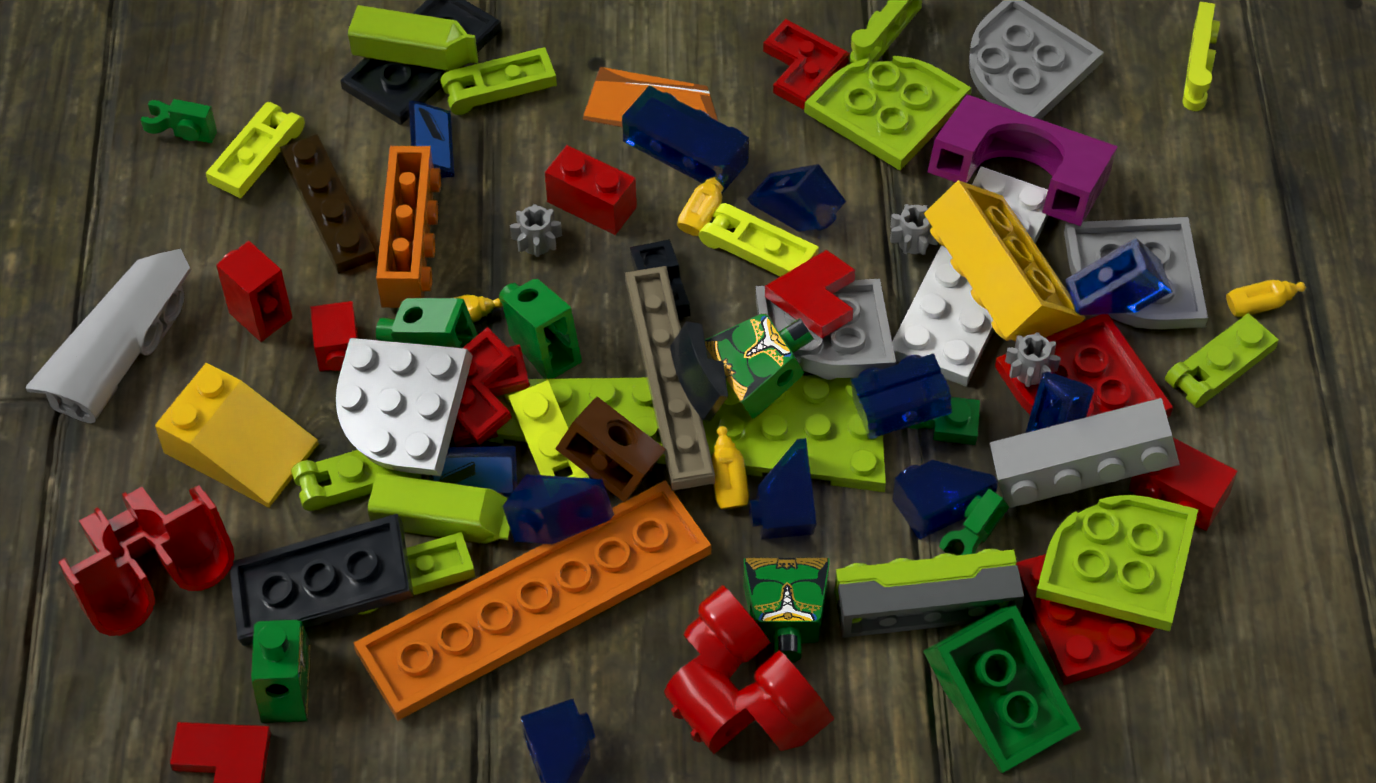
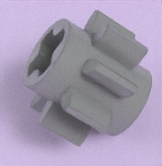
[510,204,562,257]
[890,204,938,255]
[1005,332,1061,387]

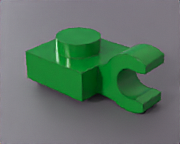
[141,99,217,143]
[904,395,980,445]
[939,488,1009,555]

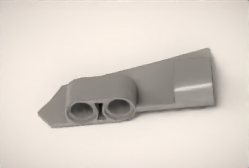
[26,249,191,423]

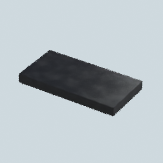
[340,0,502,125]
[230,514,414,646]

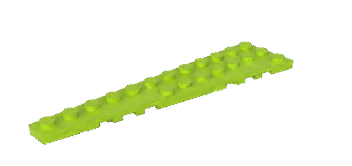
[452,375,886,492]

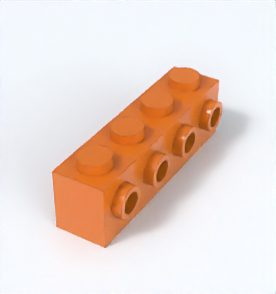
[376,146,441,308]

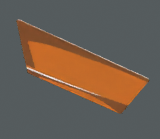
[583,67,725,146]

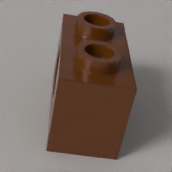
[555,396,666,503]

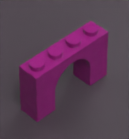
[928,94,1118,227]

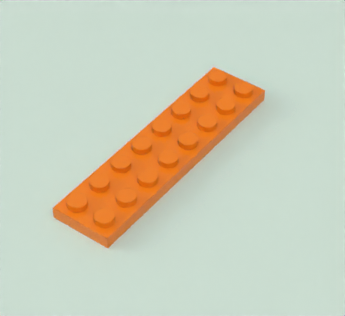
[353,480,711,721]

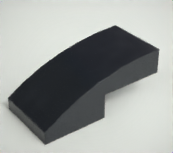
[630,239,691,318]
[670,321,728,421]

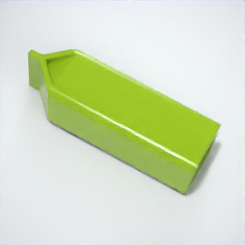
[348,5,479,71]
[368,473,517,544]

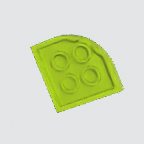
[804,56,971,171]
[1036,495,1198,632]

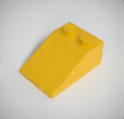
[155,363,319,508]

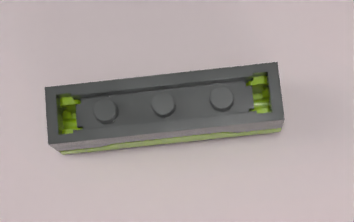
[834,548,1024,638]

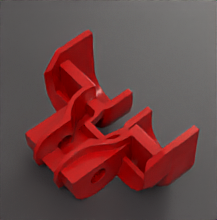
[58,485,235,636]
[664,585,834,754]

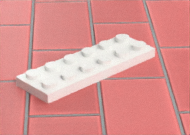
[892,167,1049,387]

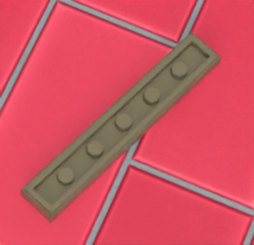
[625,266,715,491]

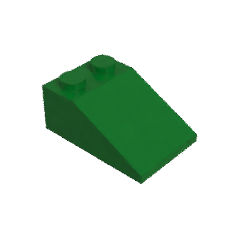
[923,605,1081,773]

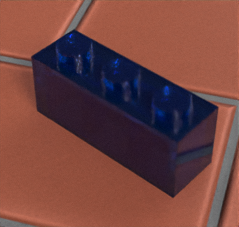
[622,85,749,194]

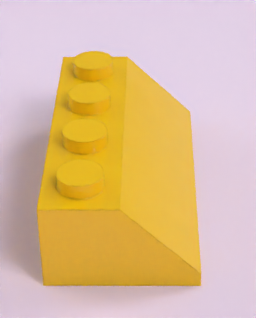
[924,180,1086,341]

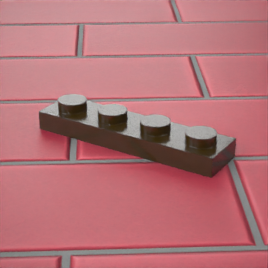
[280,134,376,274]

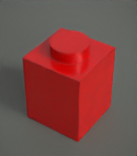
[310,301,359,371]

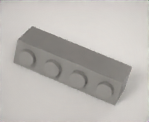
[990,398,1180,508]

